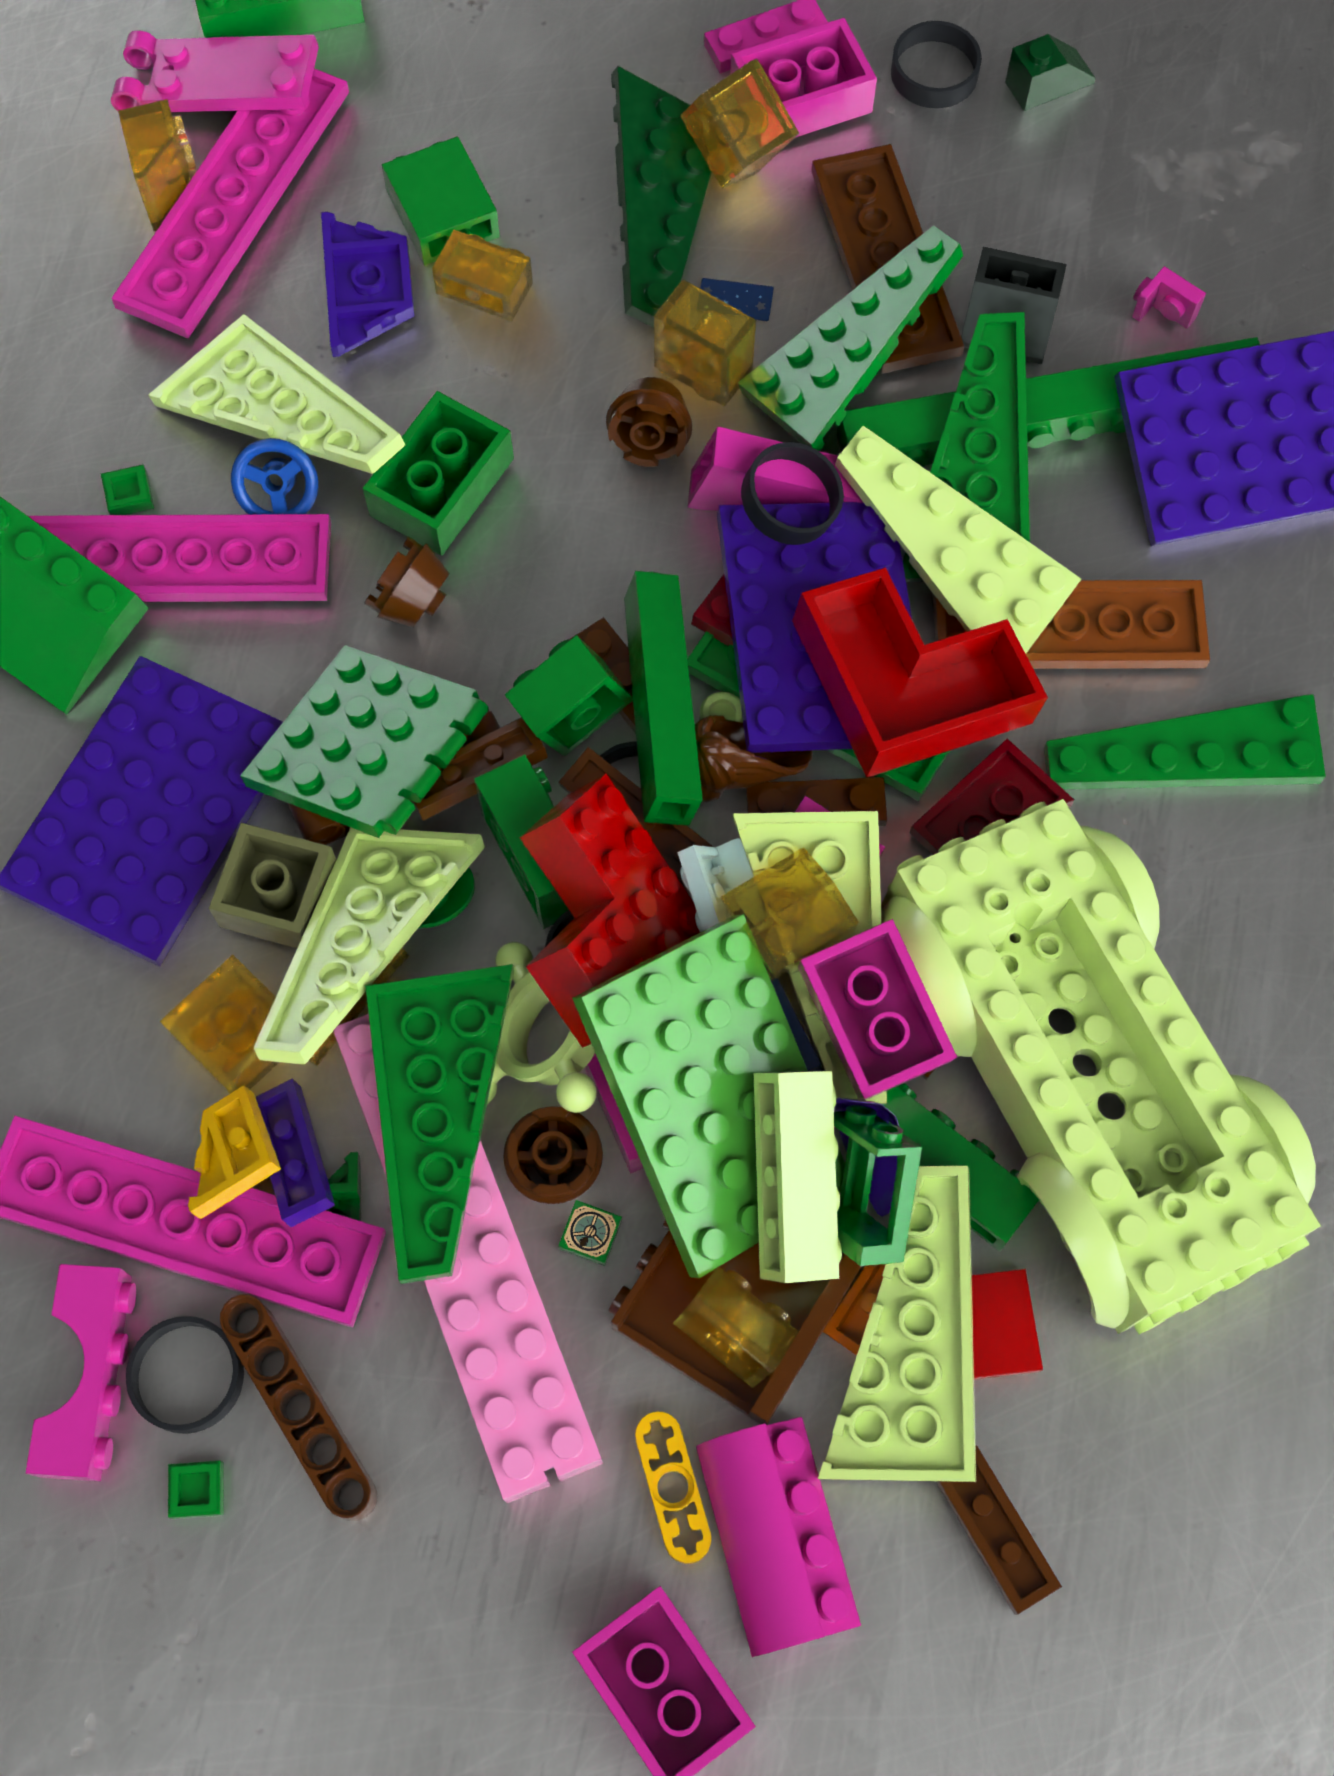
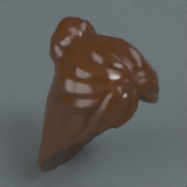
[695,715,813,803]

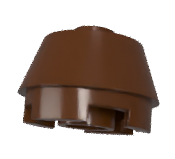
[606,377,692,467]
[364,536,450,628]
[503,1106,603,1204]

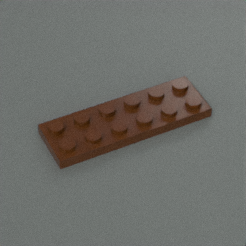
[811,144,964,374]

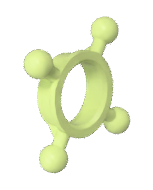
[487,942,597,1113]

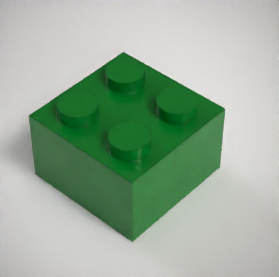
[505,635,633,757]

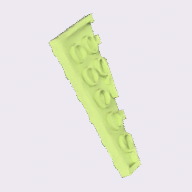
[254,827,485,1064]
[818,1166,976,1482]

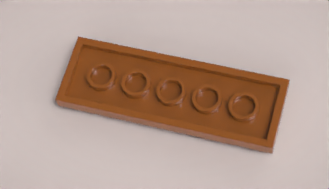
[933,580,1210,669]

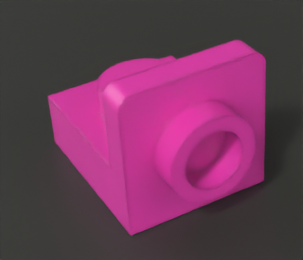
[1132,266,1206,329]

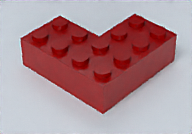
[792,567,1048,778]
[520,773,700,1048]

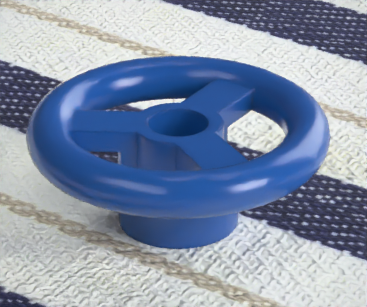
[231,438,319,515]

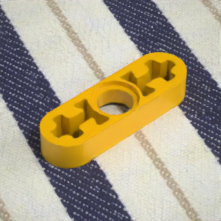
[635,1412,711,1564]

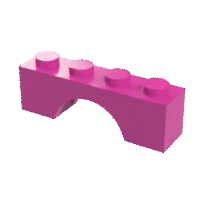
[25,1264,136,1482]

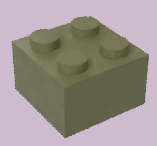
[209,823,336,948]

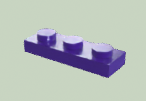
[256,1078,335,1227]

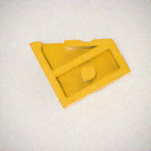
[188,1085,281,1219]

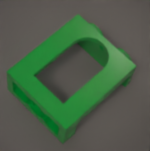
[834,1105,922,1266]

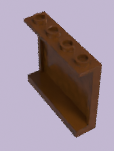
[608,1220,862,1425]

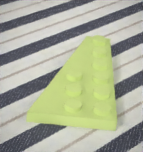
[148,314,405,474]
[835,426,1081,654]
[732,811,887,1104]

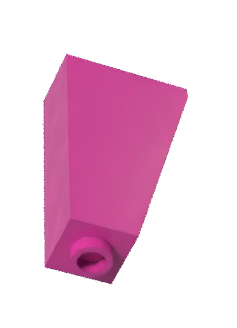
[688,426,863,511]

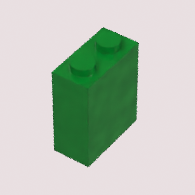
[381,136,500,266]

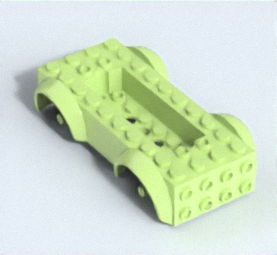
[881,799,1321,1335]

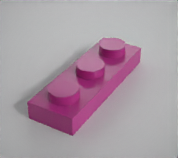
[704,0,828,74]

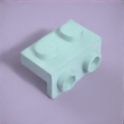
[677,838,772,935]

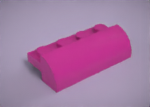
[696,1417,861,1657]

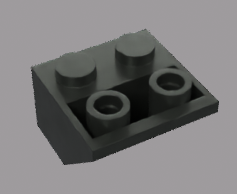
[961,247,1067,364]

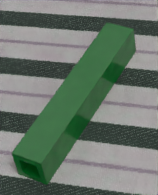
[624,571,703,826]

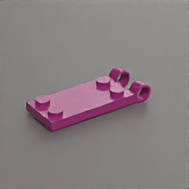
[111,30,319,116]

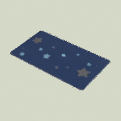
[696,278,774,322]

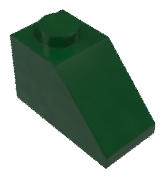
[1005,34,1095,111]

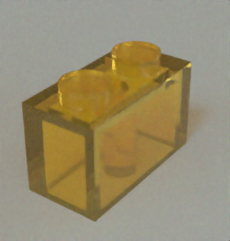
[432,230,533,322]

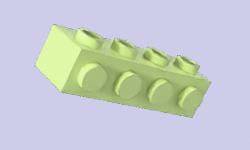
[753,1071,842,1283]

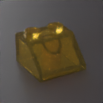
[681,58,799,189]
[118,99,197,231]
[720,847,859,981]
[673,1267,799,1388]

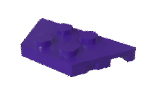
[321,212,415,357]

